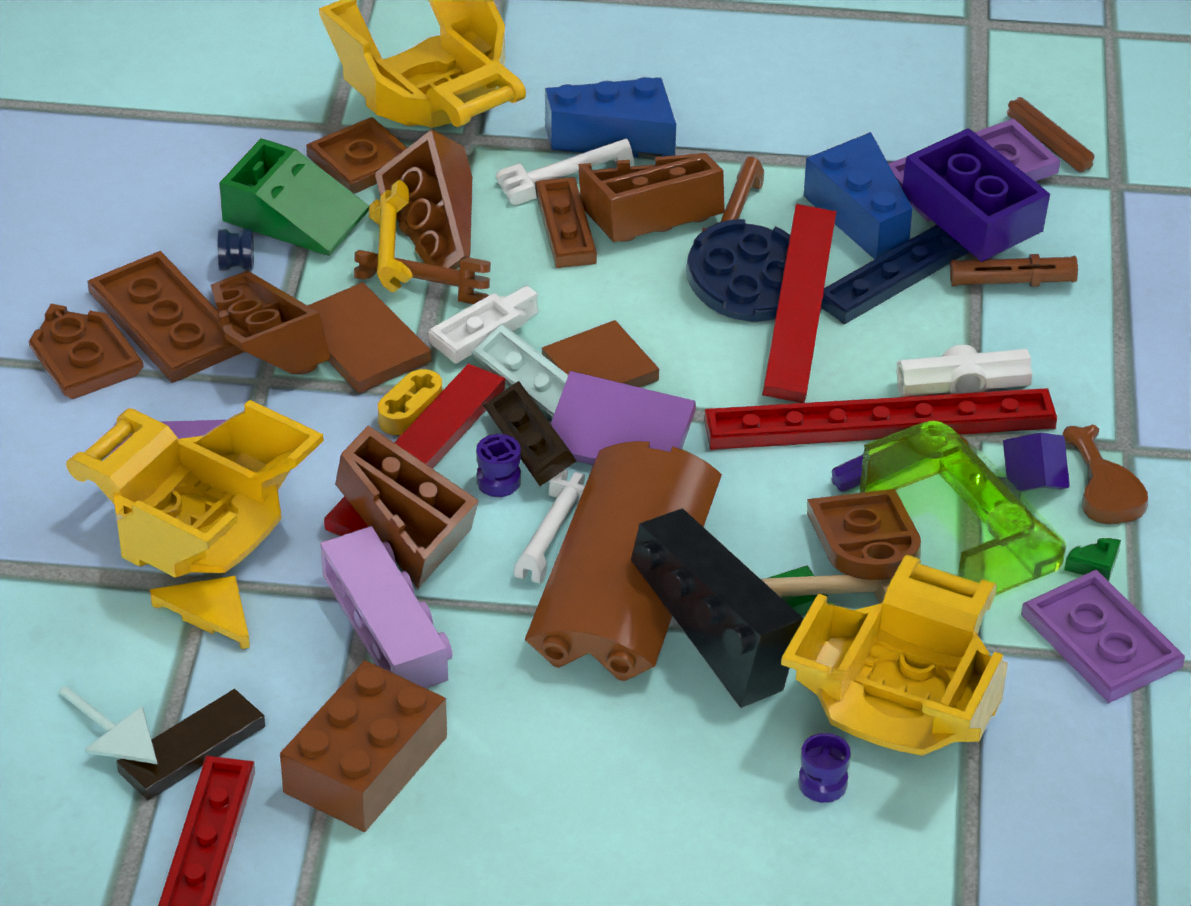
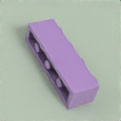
[320,526,452,688]

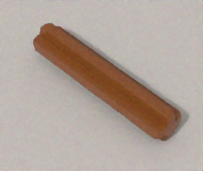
[1007,97,1095,172]

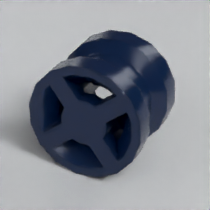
[217,229,254,271]

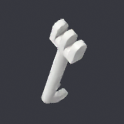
[496,139,635,205]
[514,469,585,584]

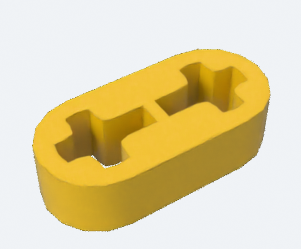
[377,369,443,435]

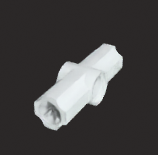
[896,344,1032,397]

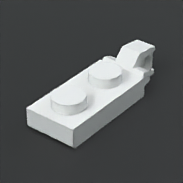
[428,285,539,364]

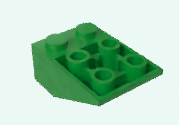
[219,138,369,256]

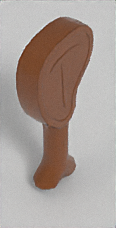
[1062,424,1148,524]

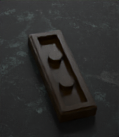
[483,381,577,486]
[117,688,265,801]

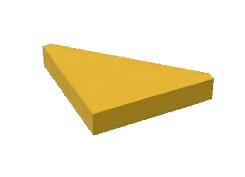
[150,576,250,649]

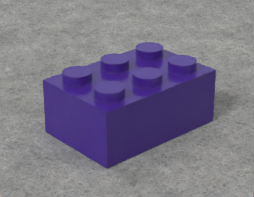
[902,128,1050,262]

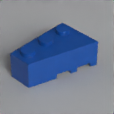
[545,77,676,158]
[803,132,913,259]

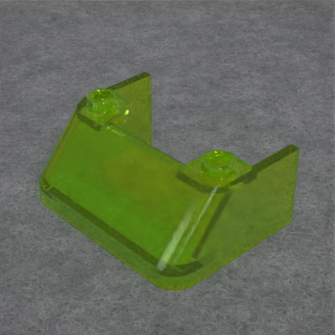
[860,421,1066,596]

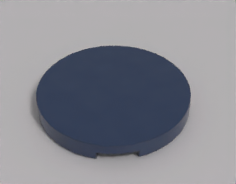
[686,219,790,322]

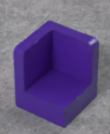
[1003,432,1070,493]

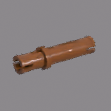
[950,254,1078,287]

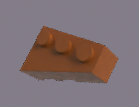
[578,153,725,242]
[335,425,479,589]

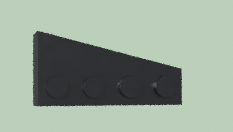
[631,508,804,708]

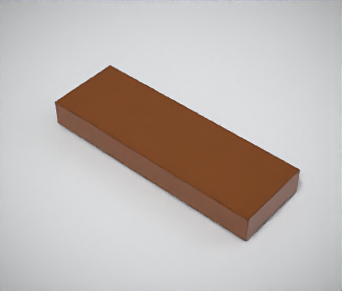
[535,177,597,268]

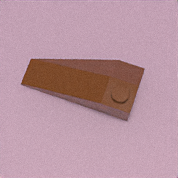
[211,270,331,374]

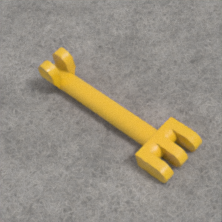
[369,180,413,293]

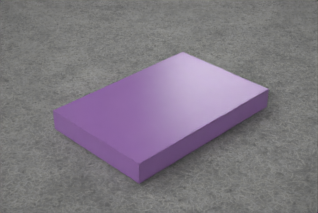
[551,371,696,465]
[1021,570,1185,703]

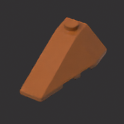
[375,129,472,269]

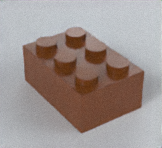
[280,660,447,833]

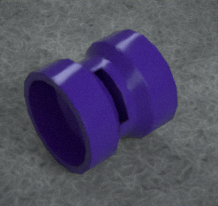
[476,434,521,497]
[798,733,851,803]

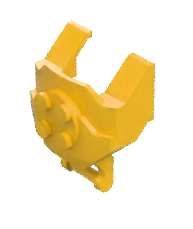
[319,0,526,128]
[66,400,324,578]
[781,555,1008,756]

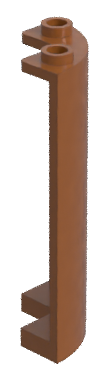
[524,441,722,681]

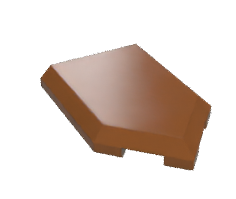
[29,304,144,399]

